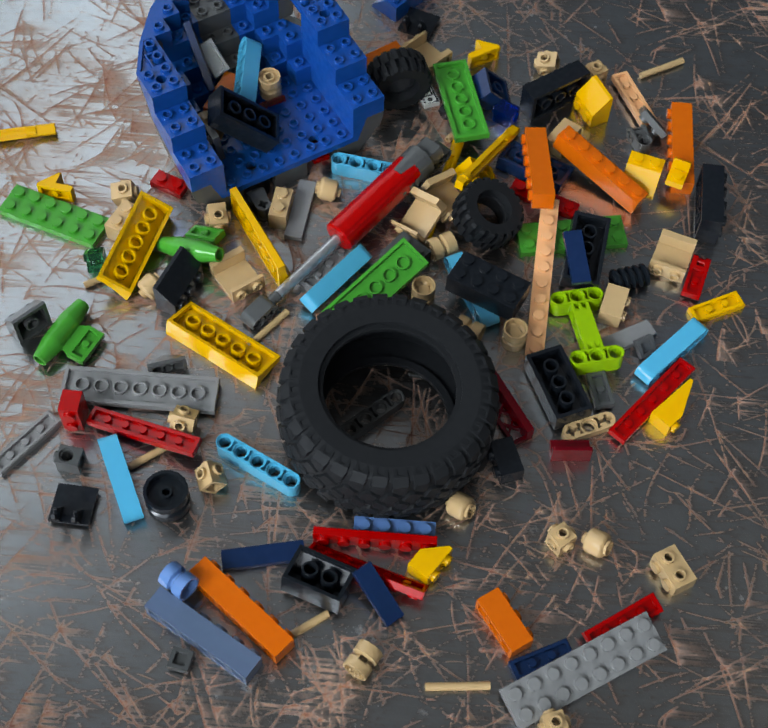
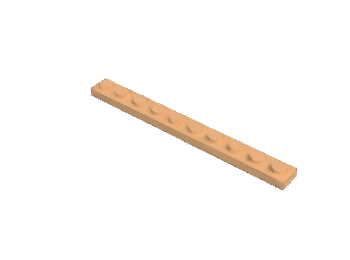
[524,199,560,360]

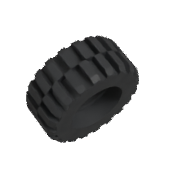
[367,47,432,111]
[452,177,524,250]

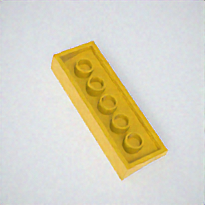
[229,187,291,287]
[96,191,173,301]
[166,301,281,390]

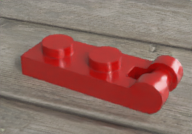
[681,254,712,301]

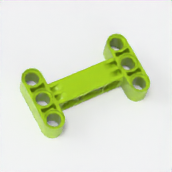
[549,287,625,376]

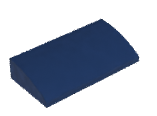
[496,140,575,195]

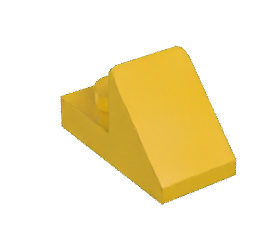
[467,40,500,70]
[665,157,693,190]
[37,173,76,203]

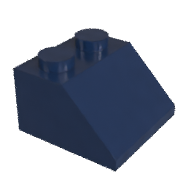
[472,67,512,110]

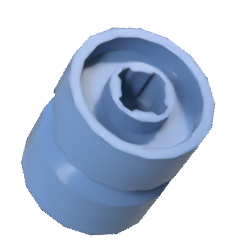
[158,561,199,601]

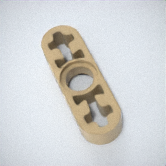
[561,412,616,440]

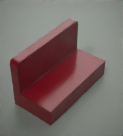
[549,440,593,461]

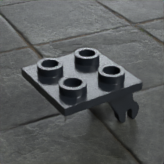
[398,7,440,41]
[48,483,99,527]

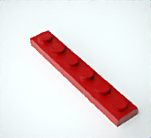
[608,357,696,445]
[86,406,202,458]
[313,526,438,552]
[308,542,429,600]

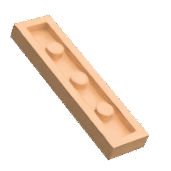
[611,71,657,126]

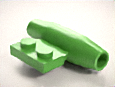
[156,225,226,262]
[33,299,105,366]

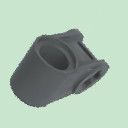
[626,124,653,155]
[246,187,271,222]

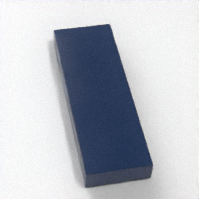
[562,230,591,285]
[352,561,404,627]
[508,638,572,680]

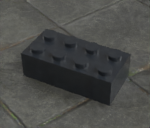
[519,60,590,122]
[207,85,279,153]
[694,163,727,244]
[559,211,611,289]
[445,251,531,320]
[523,344,593,430]

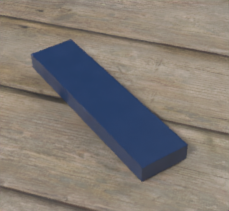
[183,18,216,91]
[221,540,304,572]

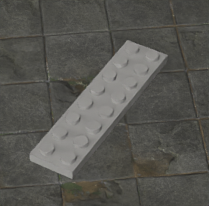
[58,365,220,415]
[498,611,667,728]

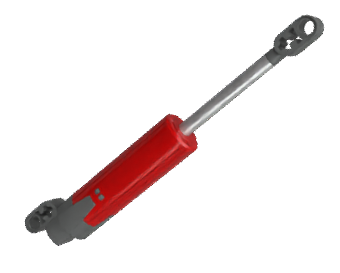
[240,137,452,331]

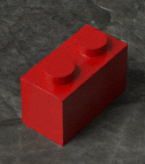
[58,389,89,432]

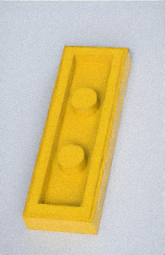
[687,291,746,323]

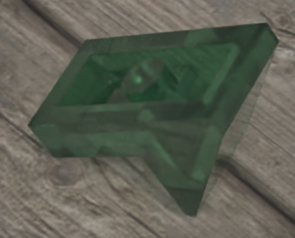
[83,247,106,273]

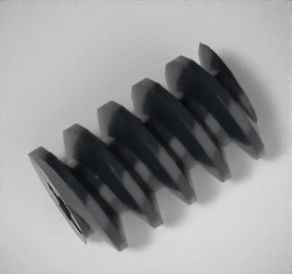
[608,263,650,289]

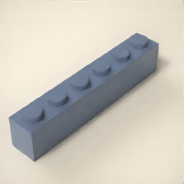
[144,586,263,685]

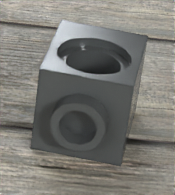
[53,444,87,475]

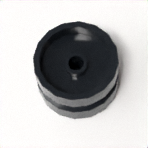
[143,470,191,523]

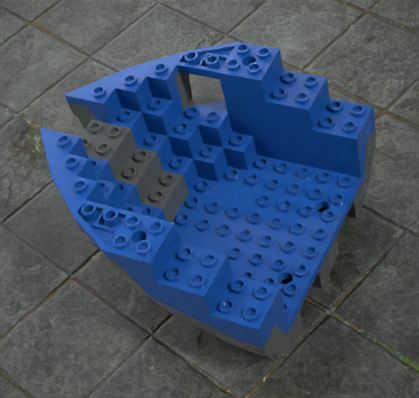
[136,0,384,210]

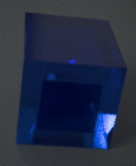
[492,99,520,128]

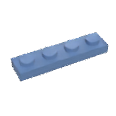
[353,516,436,536]

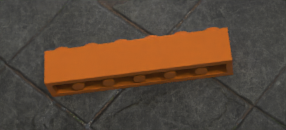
[666,102,695,195]
[552,125,649,214]
[521,127,556,209]
[189,556,295,664]

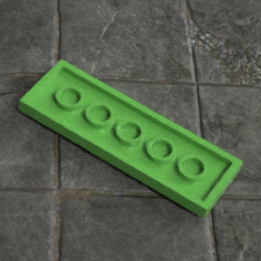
[433,59,490,143]
[0,184,109,249]
[516,215,628,257]
[321,237,429,313]

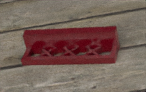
[495,370,534,446]

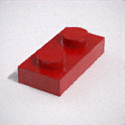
[150,170,188,199]

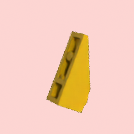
[648,378,693,437]

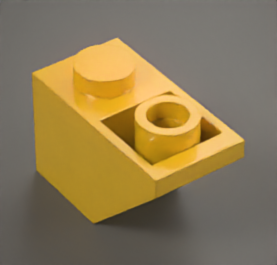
[407,546,453,585]

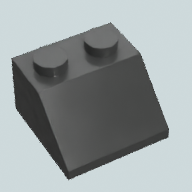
[4,299,52,344]

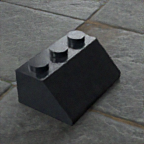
[153,246,204,315]
[281,544,357,615]

